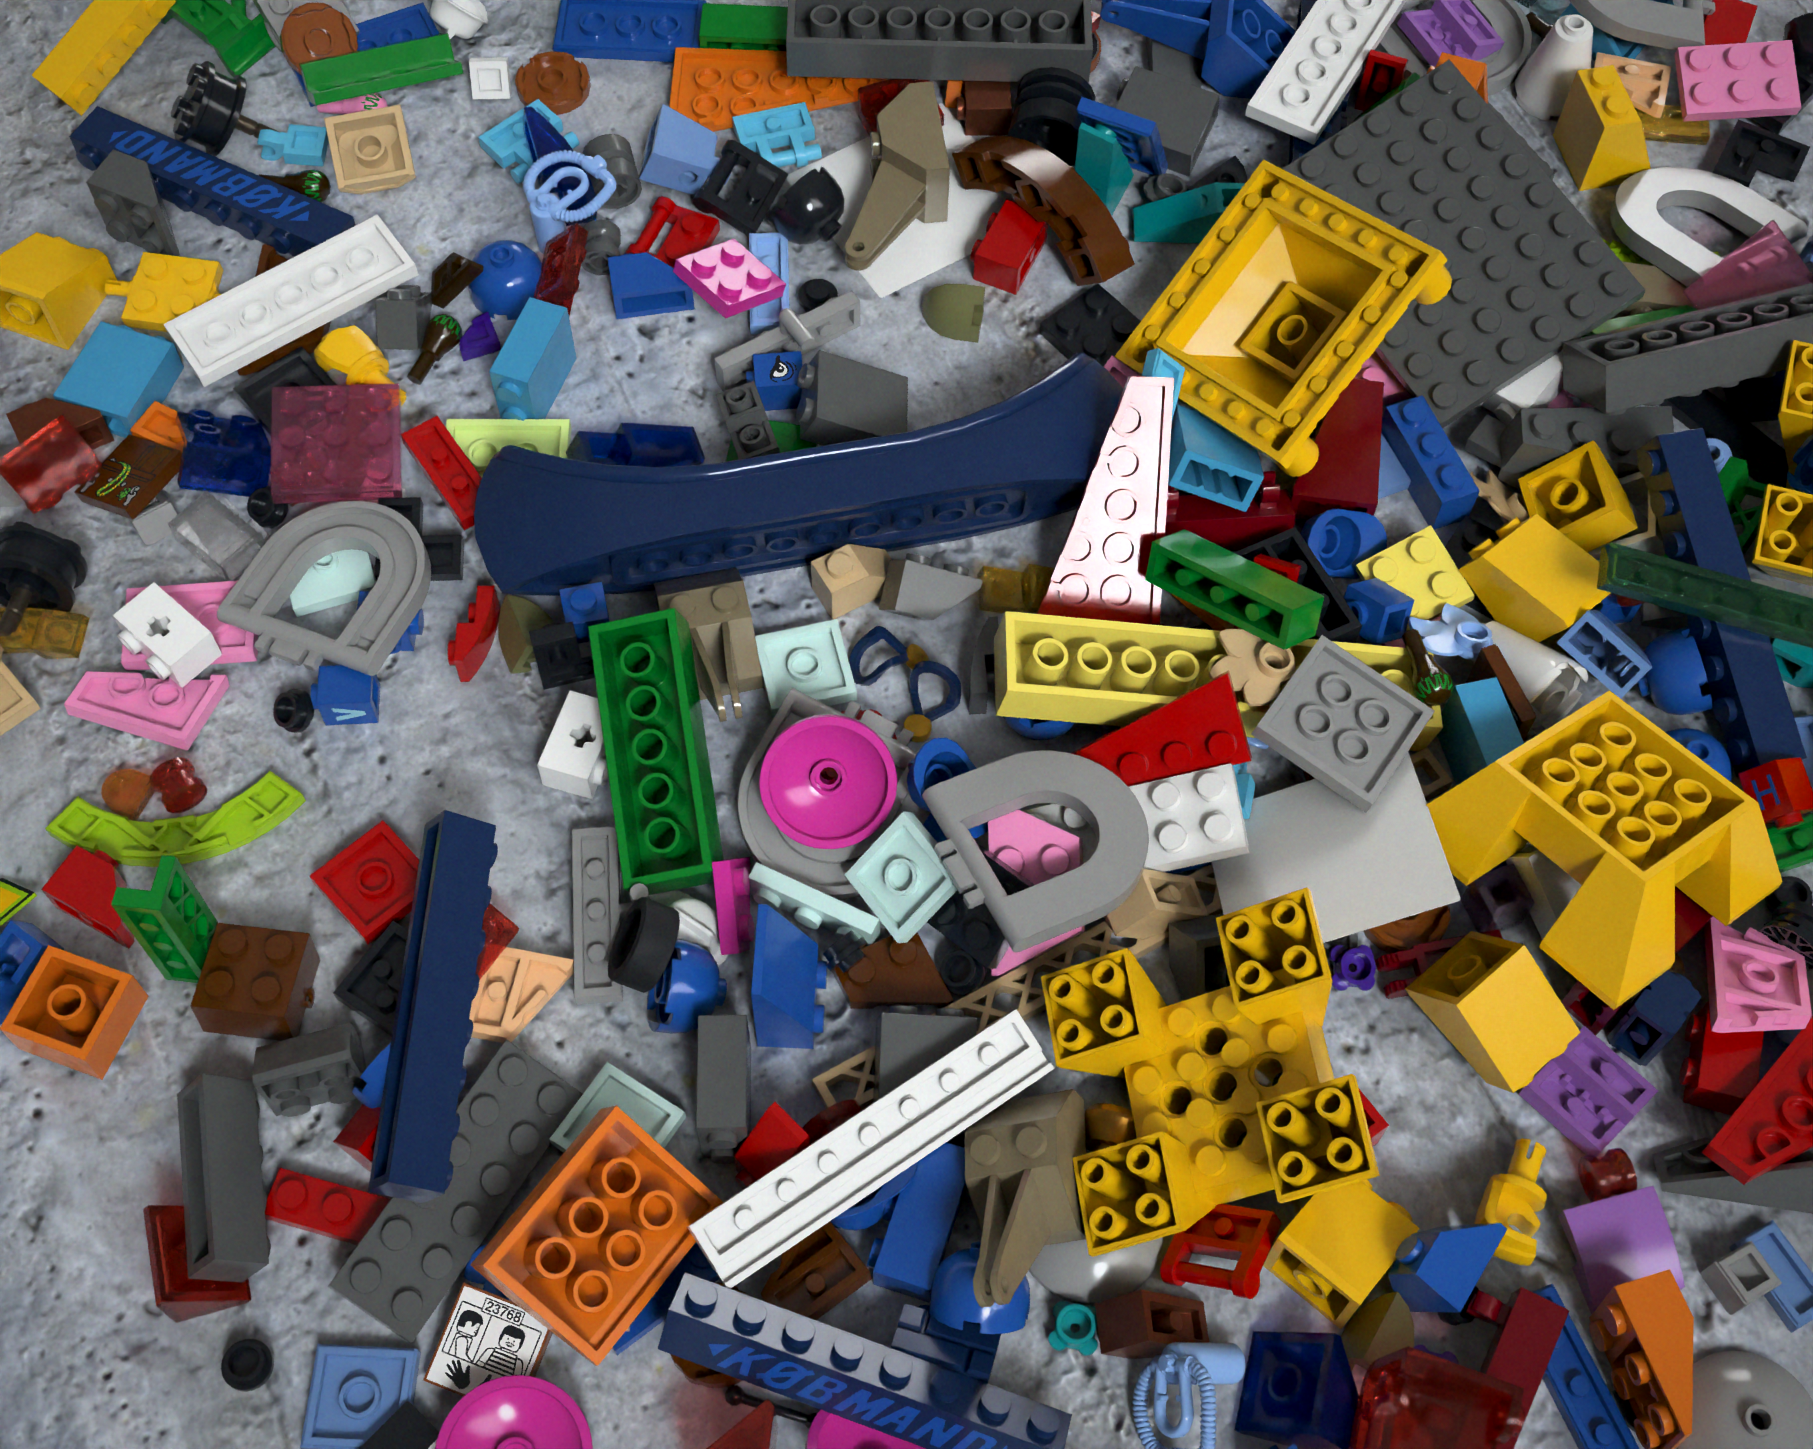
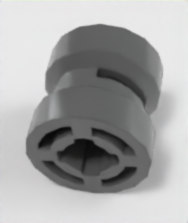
[581,220,621,275]

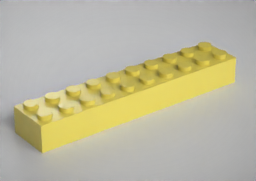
[994,611,1443,751]

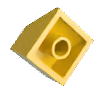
[1518,440,1638,553]

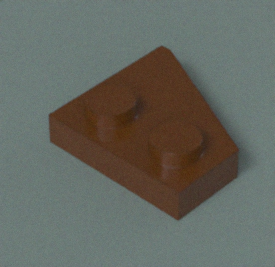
[832,933,953,1009]
[760,1221,872,1320]

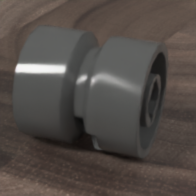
[582,134,642,209]

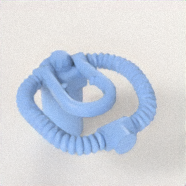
[523,150,617,257]
[1132,1342,1245,1449]

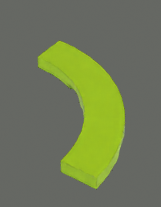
[45,771,306,867]

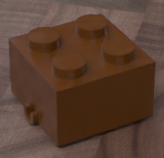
[190,923,320,1041]

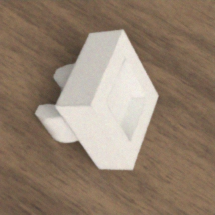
[469,57,512,99]

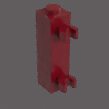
[1165,471,1296,552]
[1419,1287,1570,1449]

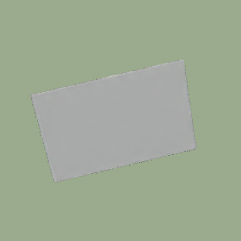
[786,103,1015,298]
[1212,752,1460,943]

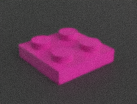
[673,239,786,319]

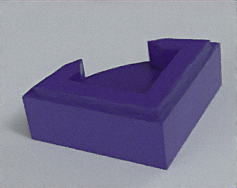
[459,312,501,361]

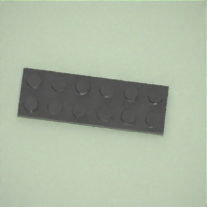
[328,1039,583,1343]

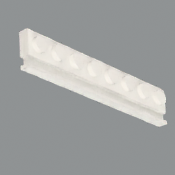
[687,1009,1055,1289]

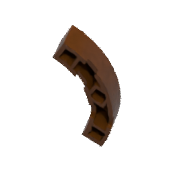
[952,136,1135,286]

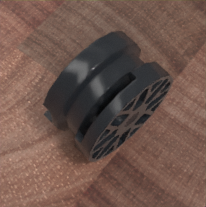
[1759,900,1813,971]

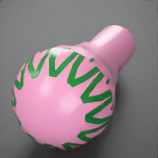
[317,93,388,115]

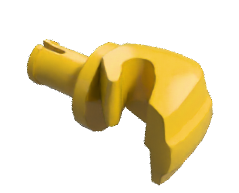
[314,325,407,412]
[1474,1138,1547,1266]

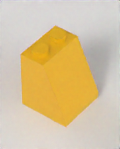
[1553,65,1651,191]
[0,232,117,350]
[1459,514,1623,642]
[1405,931,1581,1093]
[1263,1180,1420,1329]

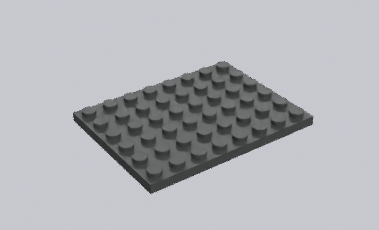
[1283,60,1645,428]

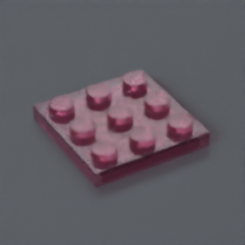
[271,383,403,504]

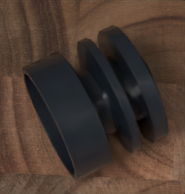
[1008,67,1096,167]

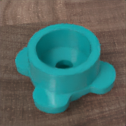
[1048,1301,1098,1356]

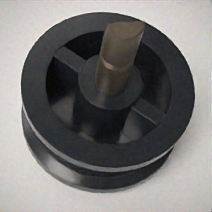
[171,61,279,156]
[0,521,88,637]

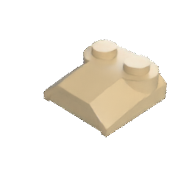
[324,104,416,195]

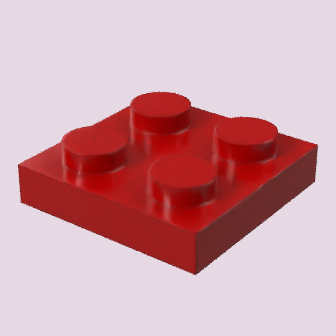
[310,820,419,945]

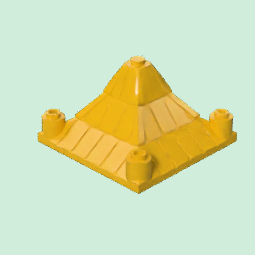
[1114,159,1452,477]

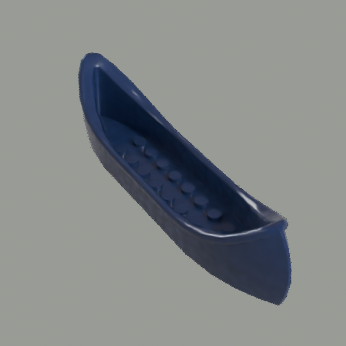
[474,352,1123,596]

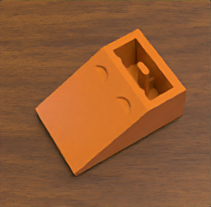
[1589,1269,1694,1449]

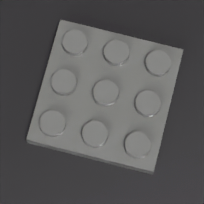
[1252,635,1435,813]

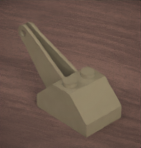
[845,81,950,271]
[653,568,763,722]
[965,1089,1086,1308]

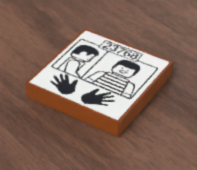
[423,1282,553,1397]

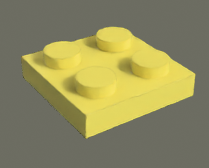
[1356,525,1474,631]

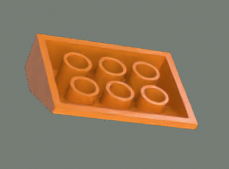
[470,1105,724,1366]

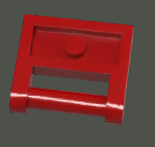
[624,196,720,268]
[1160,1204,1282,1299]

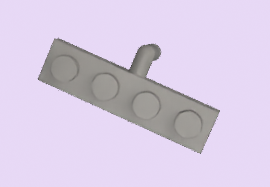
[714,290,860,392]
[572,826,650,1005]

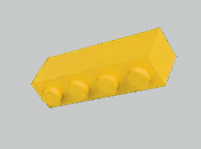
[32,0,176,116]

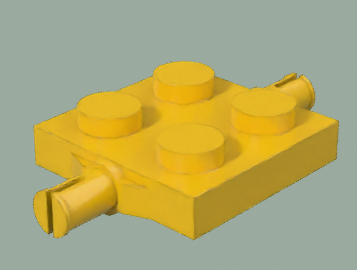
[105,252,224,332]

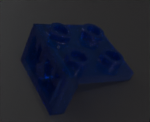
[176,409,273,497]

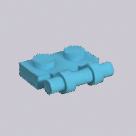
[478,99,579,184]
[732,102,822,168]

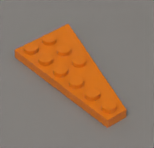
[669,47,897,132]

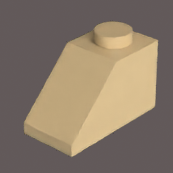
[811,544,892,620]
[1104,869,1208,939]

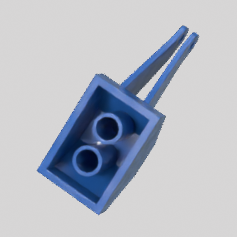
[1100,0,1296,99]

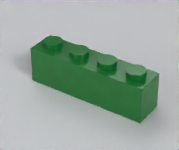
[699,3,788,51]
[1145,529,1324,650]

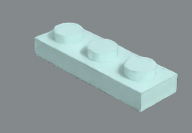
[749,862,880,947]

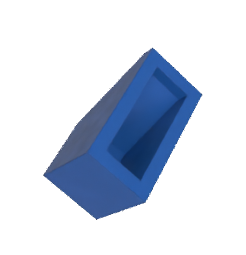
[607,252,695,319]

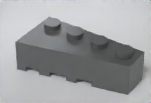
[1500,406,1674,479]

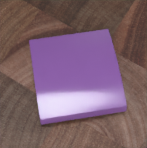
[1397,0,1505,66]
[1519,1026,1658,1161]
[1558,1186,1685,1315]

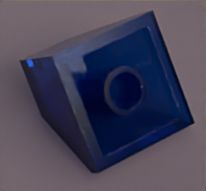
[1234,1331,1361,1449]

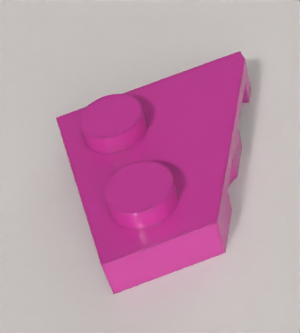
[712,857,754,955]

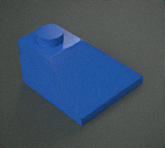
[1388,1223,1507,1312]

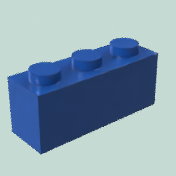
[1381,395,1480,530]
[867,1142,967,1303]

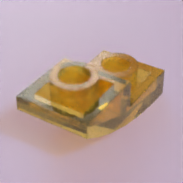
[977,564,1054,614]
[0,608,90,659]

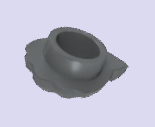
[1143,173,1190,203]

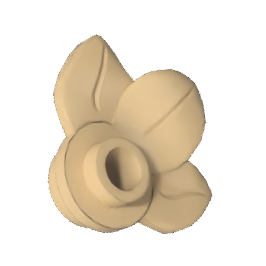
[1470,470,1530,524]
[1209,629,1295,706]

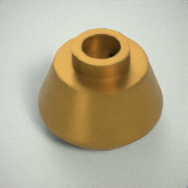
[1085,1103,1137,1152]

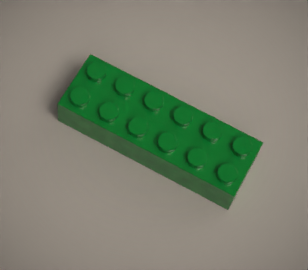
[588,608,724,895]

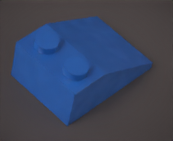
[751,904,828,1049]

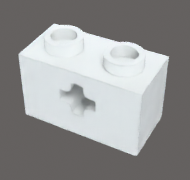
[112,582,222,688]
[537,690,609,799]

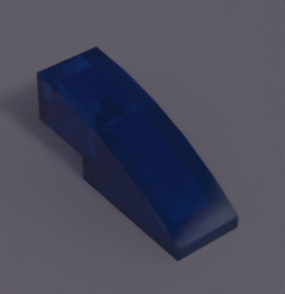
[523,106,597,226]
[566,423,705,467]

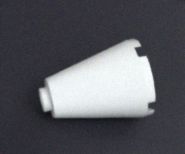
[1514,14,1593,121]
[1472,621,1588,736]

